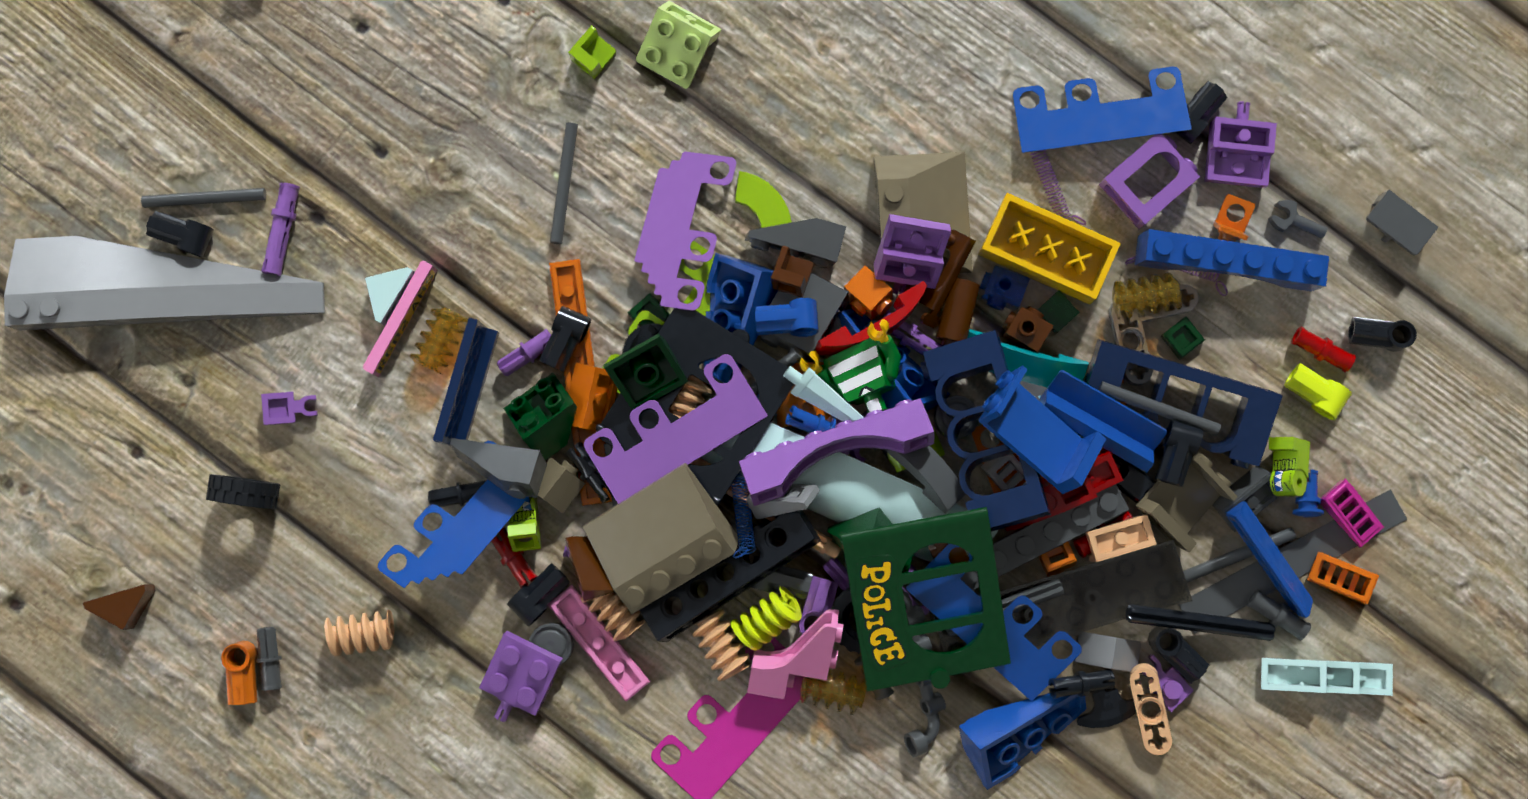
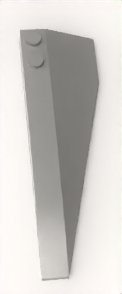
[4,236,325,331]

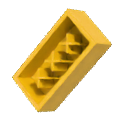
[978,193,1121,305]

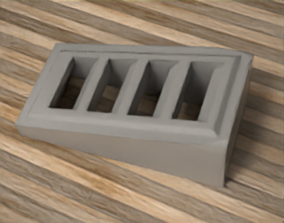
[746,484,820,519]

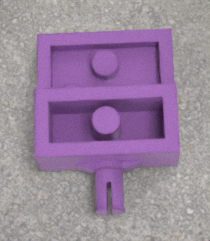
[1204,101,1277,188]
[873,214,951,295]
[479,631,563,722]

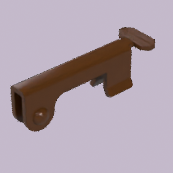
[919,230,976,328]

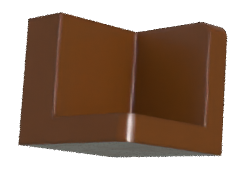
[771,245,814,298]

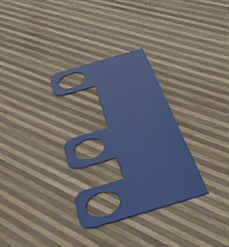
[1013,66,1192,153]
[905,544,1082,701]

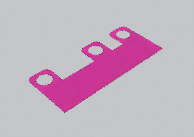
[651,637,818,799]

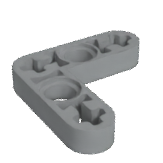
[1109,284,1199,386]

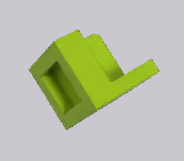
[568,25,616,79]

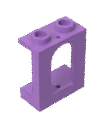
[1099,134,1200,230]

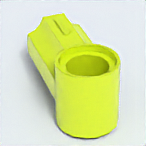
[1284,363,1352,420]

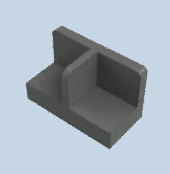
[1366,190,1438,256]

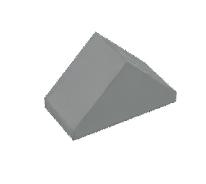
[1074,631,1141,672]

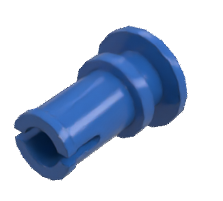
[785,405,836,433]
[1292,470,1324,518]

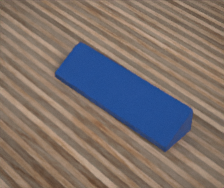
[1226,501,1313,618]

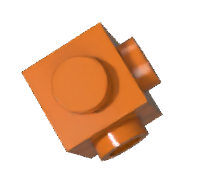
[844,266,893,320]

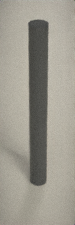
[550,122,578,244]
[141,188,266,208]
[1098,381,1221,436]
[1177,527,1296,585]

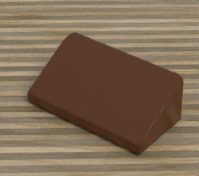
[565,536,614,601]

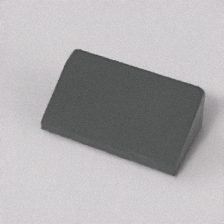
[1213,466,1279,532]

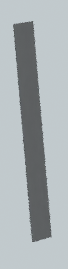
[1178,489,1407,634]

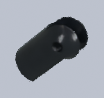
[1112,454,1156,504]

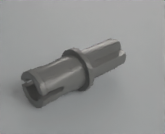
[256,627,282,691]

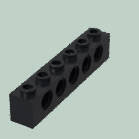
[640,510,821,642]

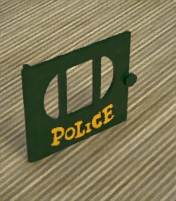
[840,507,1011,692]

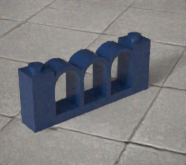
[920,330,1051,532]
[1084,339,1283,469]

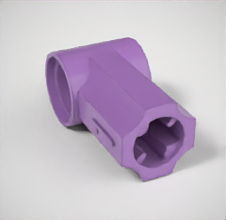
[798,576,839,634]

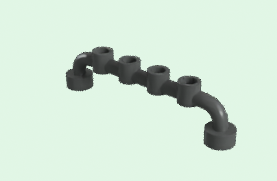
[903,589,946,758]

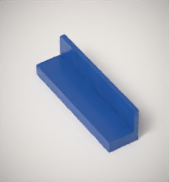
[1040,370,1167,472]

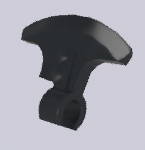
[1077,687,1137,728]

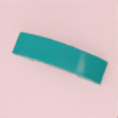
[967,329,1089,387]

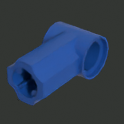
[755,298,819,337]

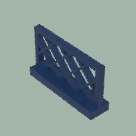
[433,317,499,446]

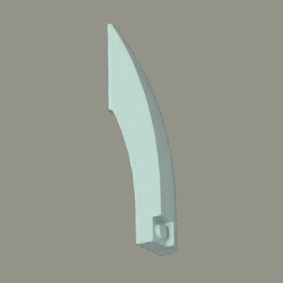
[700,398,998,562]

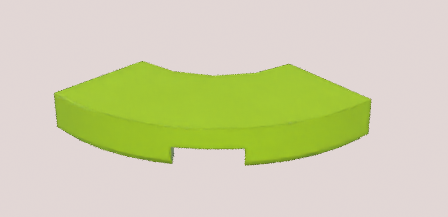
[735,171,792,228]

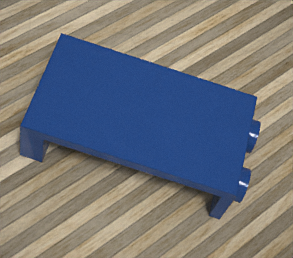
[979,366,1107,494]

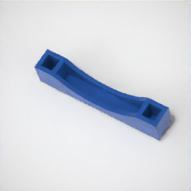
[1135,229,1329,292]

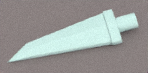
[783,366,864,421]

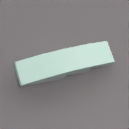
[1261,658,1393,696]

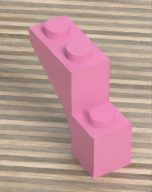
[747,609,843,699]

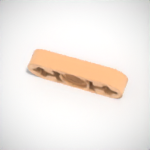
[1130,663,1172,755]

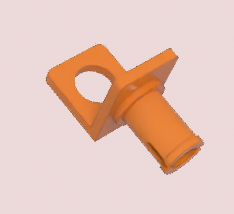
[1213,194,1255,242]

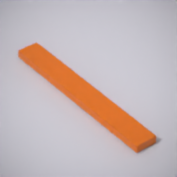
[549,259,612,506]

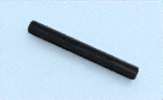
[1125,604,1276,641]

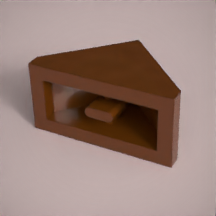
[83,584,155,630]

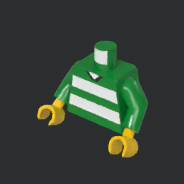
[800,319,901,413]

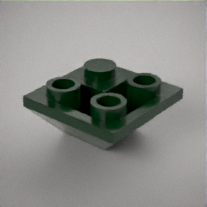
[503,372,577,461]

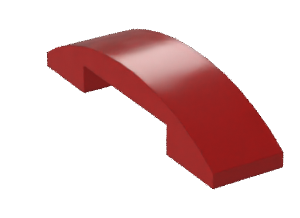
[815,281,927,355]

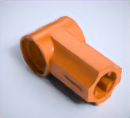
[221,640,258,705]

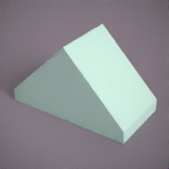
[365,267,415,326]

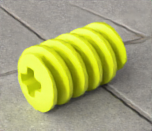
[730,586,802,651]

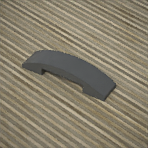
[871,446,965,514]

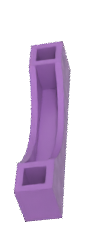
[739,398,934,506]

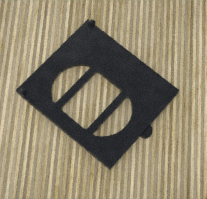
[595,301,795,507]

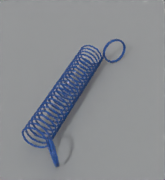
[731,471,756,558]

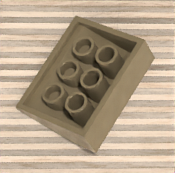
[583,463,740,614]

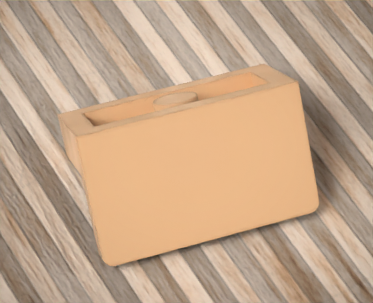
[1085,514,1157,562]

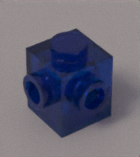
[979,265,1030,311]

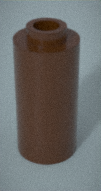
[936,278,980,346]

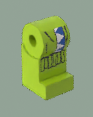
[1269,437,1310,496]
[508,497,541,552]

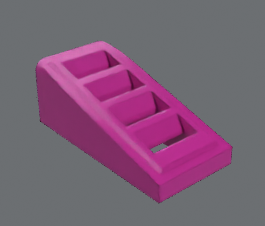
[1320,479,1384,548]

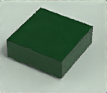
[1037,290,1080,334]
[627,293,670,327]
[1160,316,1205,360]

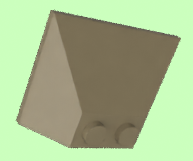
[874,152,973,274]

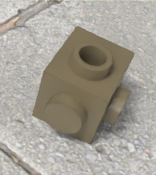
[538,458,585,513]

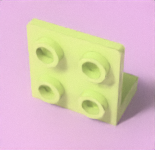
[636,1,722,89]

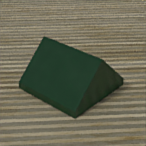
[603,333,688,410]

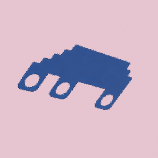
[378,441,529,588]

